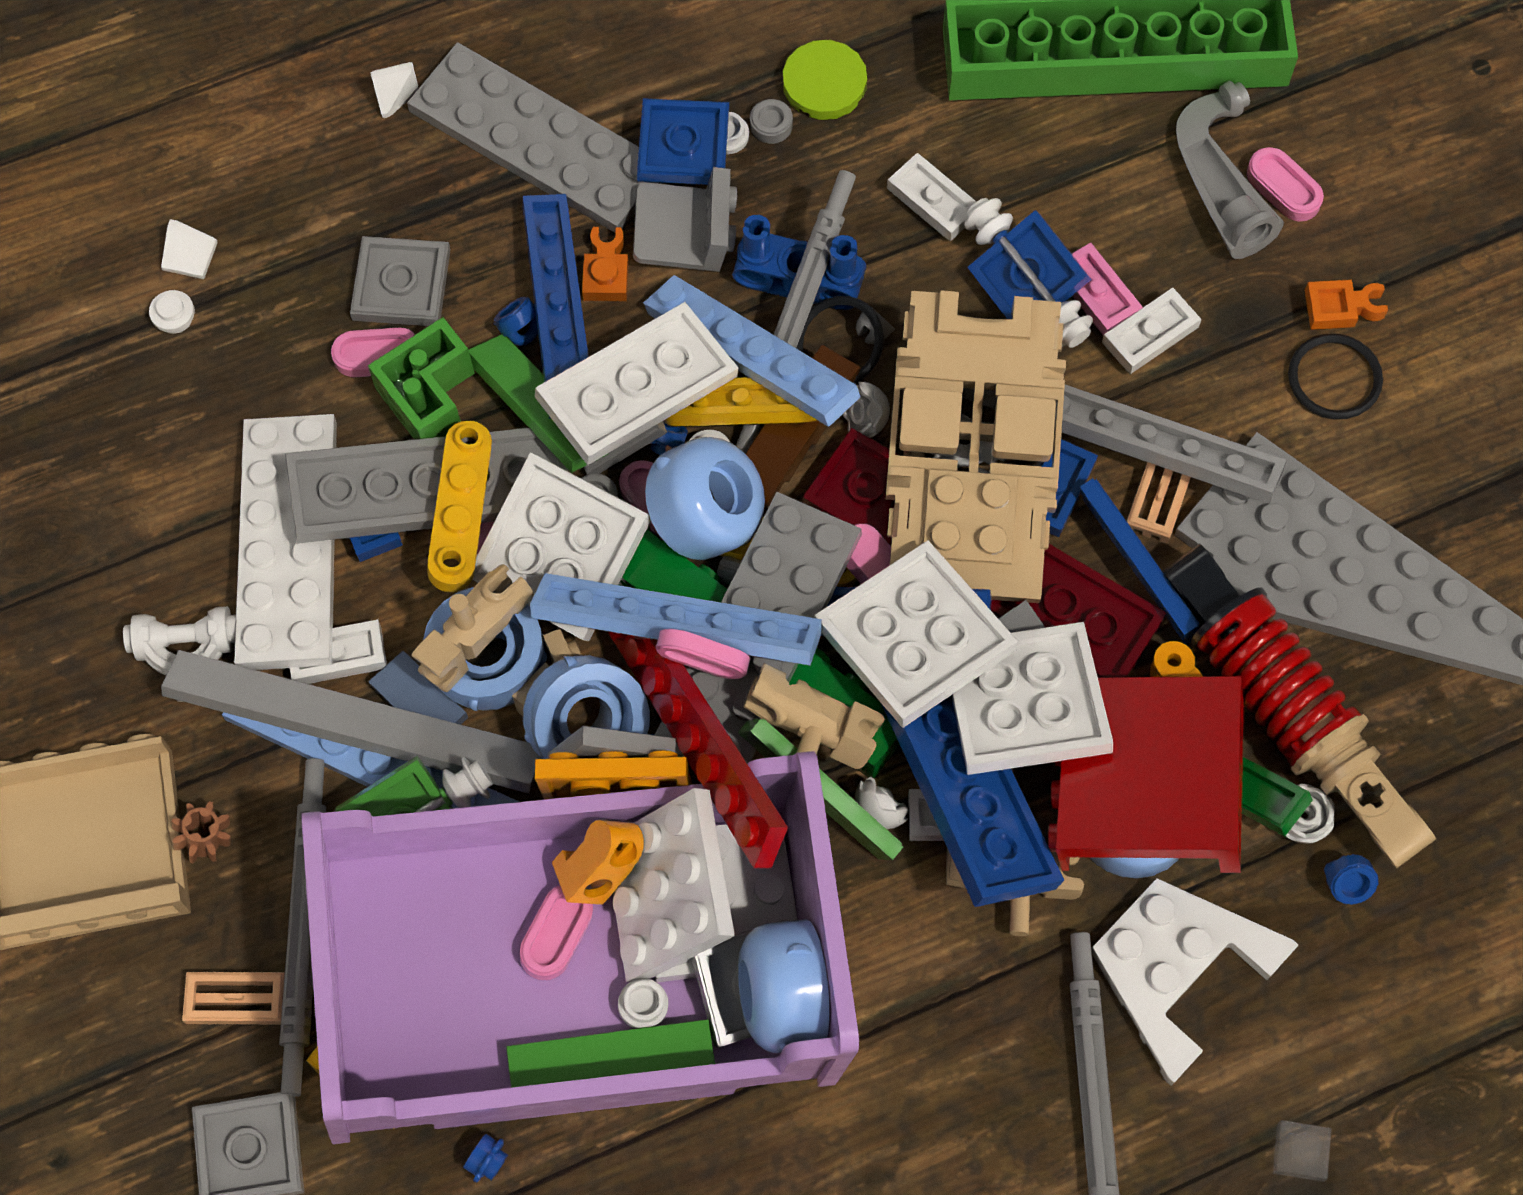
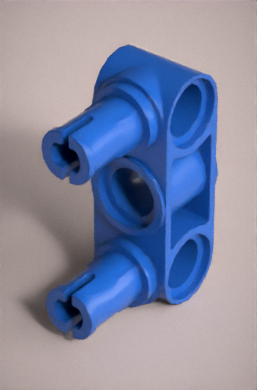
[732,215,867,310]

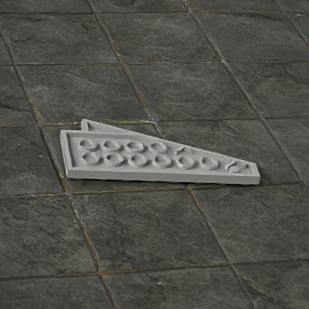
[1174,432,1523,685]

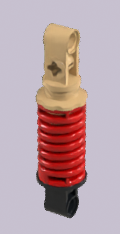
[1162,543,1436,868]

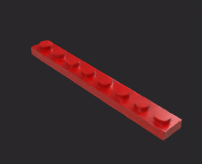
[608,631,788,868]

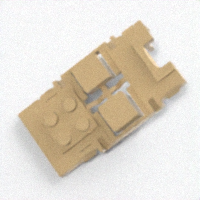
[885,290,1066,603]

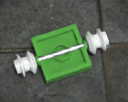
[335,755,493,816]

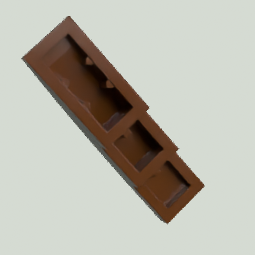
[746,345,861,517]

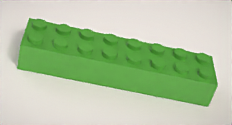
[943,0,1298,100]

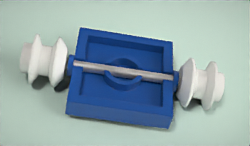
[964,198,1093,348]

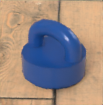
[493,296,538,346]
[1324,854,1379,905]

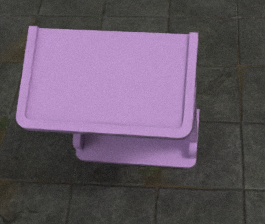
[302,751,859,1144]

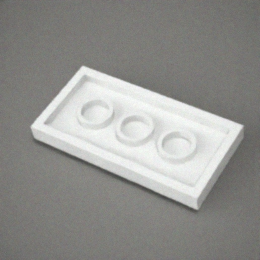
[535,302,739,465]

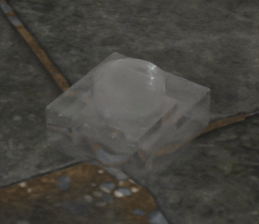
[1273,1120,1332,1182]

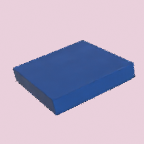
[637,98,729,185]

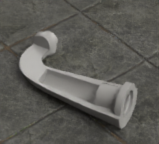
[1176,80,1284,259]

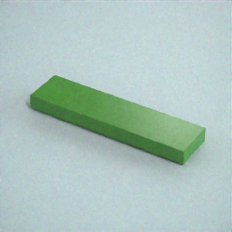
[469,334,608,473]
[738,718,903,860]
[506,1019,715,1088]

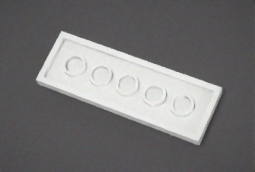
[234,414,337,670]

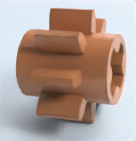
[171,801,231,864]

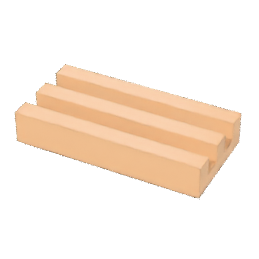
[1127,462,1191,544]
[182,972,285,1025]

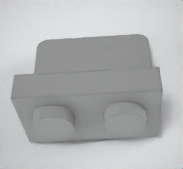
[633,167,737,272]

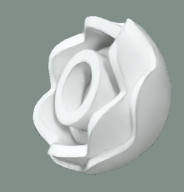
[843,382,890,438]
[855,777,909,829]
[1286,784,1335,844]

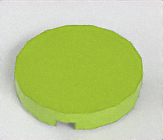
[783,40,867,120]

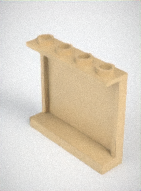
[0,734,191,950]

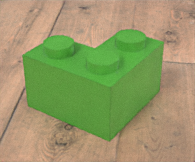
[368,317,475,440]

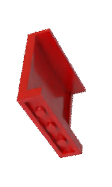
[1048,676,1244,873]

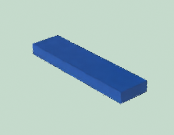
[1080,478,1199,645]

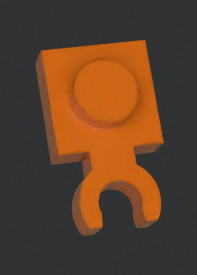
[582,227,629,301]
[1304,280,1388,330]

